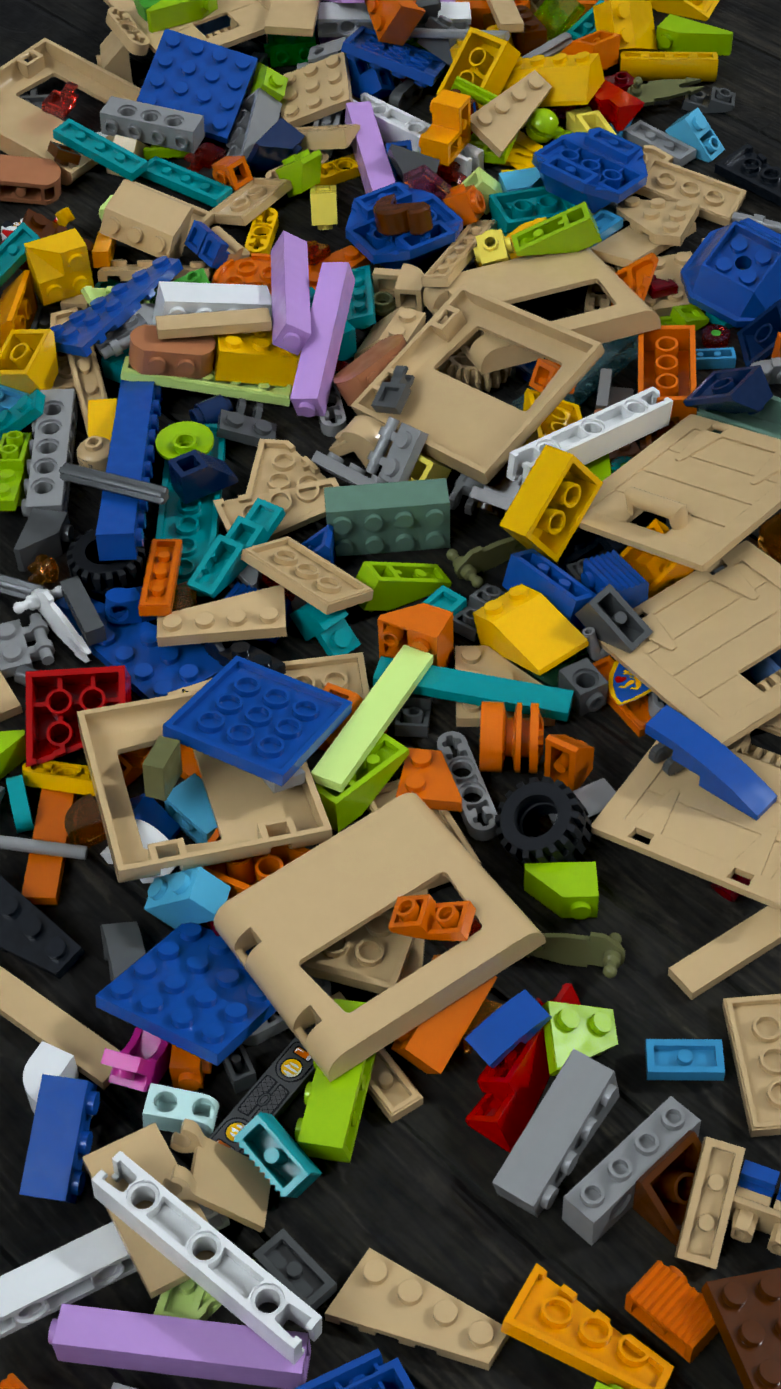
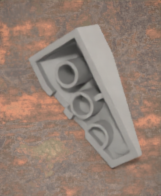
[226,87,282,171]

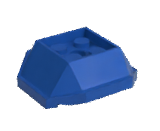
[532,127,648,213]
[345,181,463,269]
[680,218,781,328]

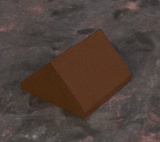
[633,1130,702,1246]

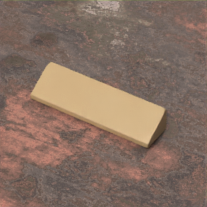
[294,124,360,151]

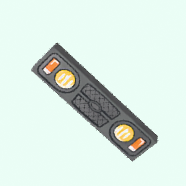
[209,1037,316,1156]

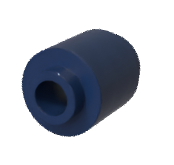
[189,394,234,424]

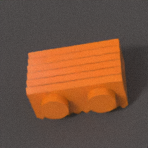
[624,1260,719,1363]

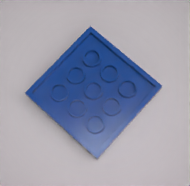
[341,26,448,88]
[137,28,258,144]
[163,655,352,786]
[95,922,276,1066]

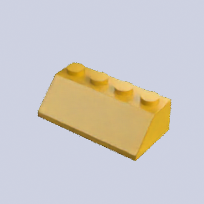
[500,51,605,107]

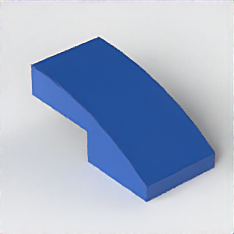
[465,989,552,1069]

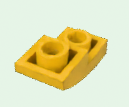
[88,398,117,441]

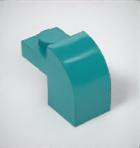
[289,603,361,656]

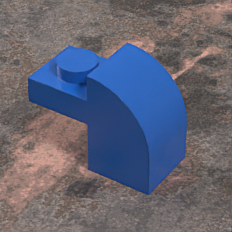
[348,58,395,100]

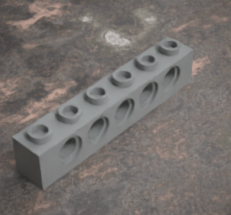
[21,388,78,518]

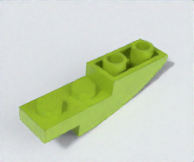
[0,430,32,511]

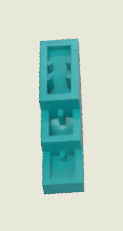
[186,498,286,598]

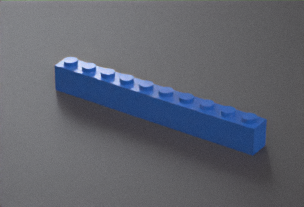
[95,380,163,561]

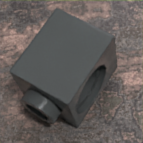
[558,657,609,717]

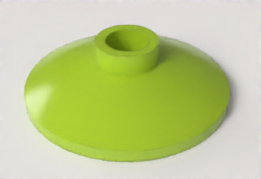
[155,421,214,460]

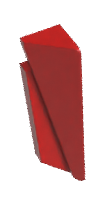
[579,80,644,131]
[465,983,581,1152]

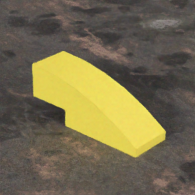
[566,107,617,135]

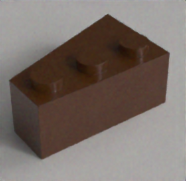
[483,5,547,57]

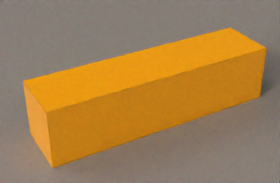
[92,232,117,268]

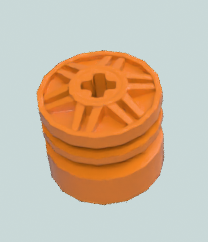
[479,701,544,773]

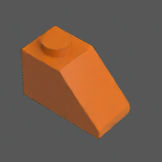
[544,734,594,791]

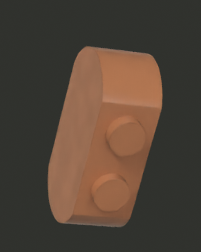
[0,154,61,205]
[128,325,216,379]
[333,334,408,407]

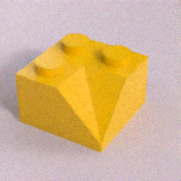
[24,228,94,306]
[0,329,59,394]

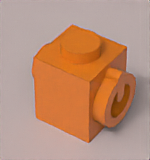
[443,184,486,226]

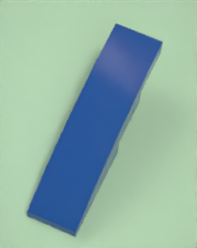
[645,705,778,821]

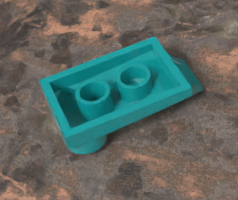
[489,186,576,236]

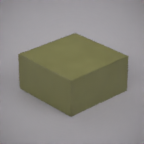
[142,736,182,801]

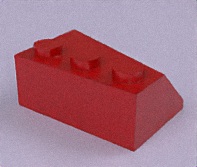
[25,665,131,768]

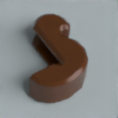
[373,194,433,236]

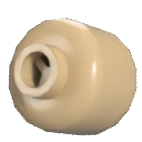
[77,436,111,472]

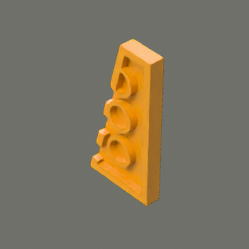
[501,1263,674,1389]

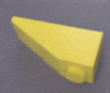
[310,185,338,230]

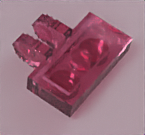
[404,164,452,201]

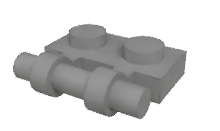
[94,313,150,360]
[365,416,429,482]
[0,613,55,678]

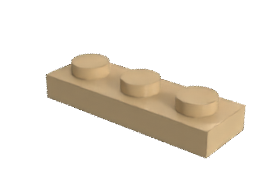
[674,1136,746,1269]

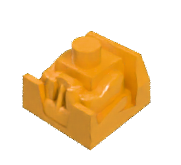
[619,518,695,599]

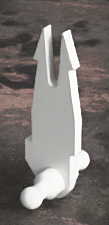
[13,586,92,663]

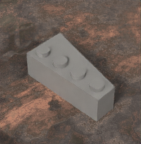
[492,1049,620,1218]

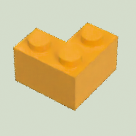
[419,89,471,166]

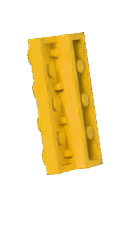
[619,51,719,82]

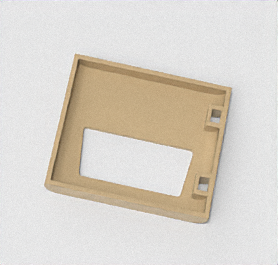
[0,38,141,186]
[422,248,661,374]
[350,284,605,485]
[77,690,332,883]
[214,793,546,1082]

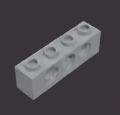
[100,96,205,153]
[562,1096,701,1246]

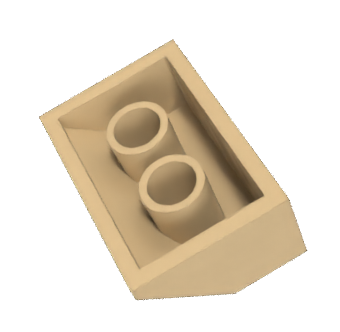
[99,179,194,259]

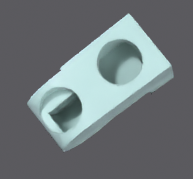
[142,1083,220,1138]

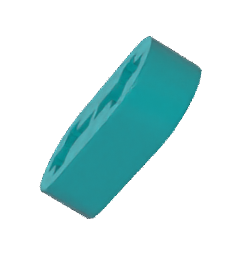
[5,775,34,833]

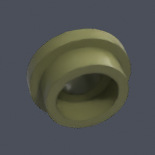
[374,292,396,316]

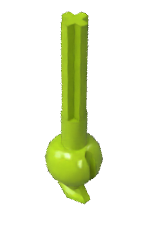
[451,76,572,144]

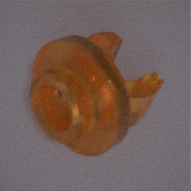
[27,554,59,585]

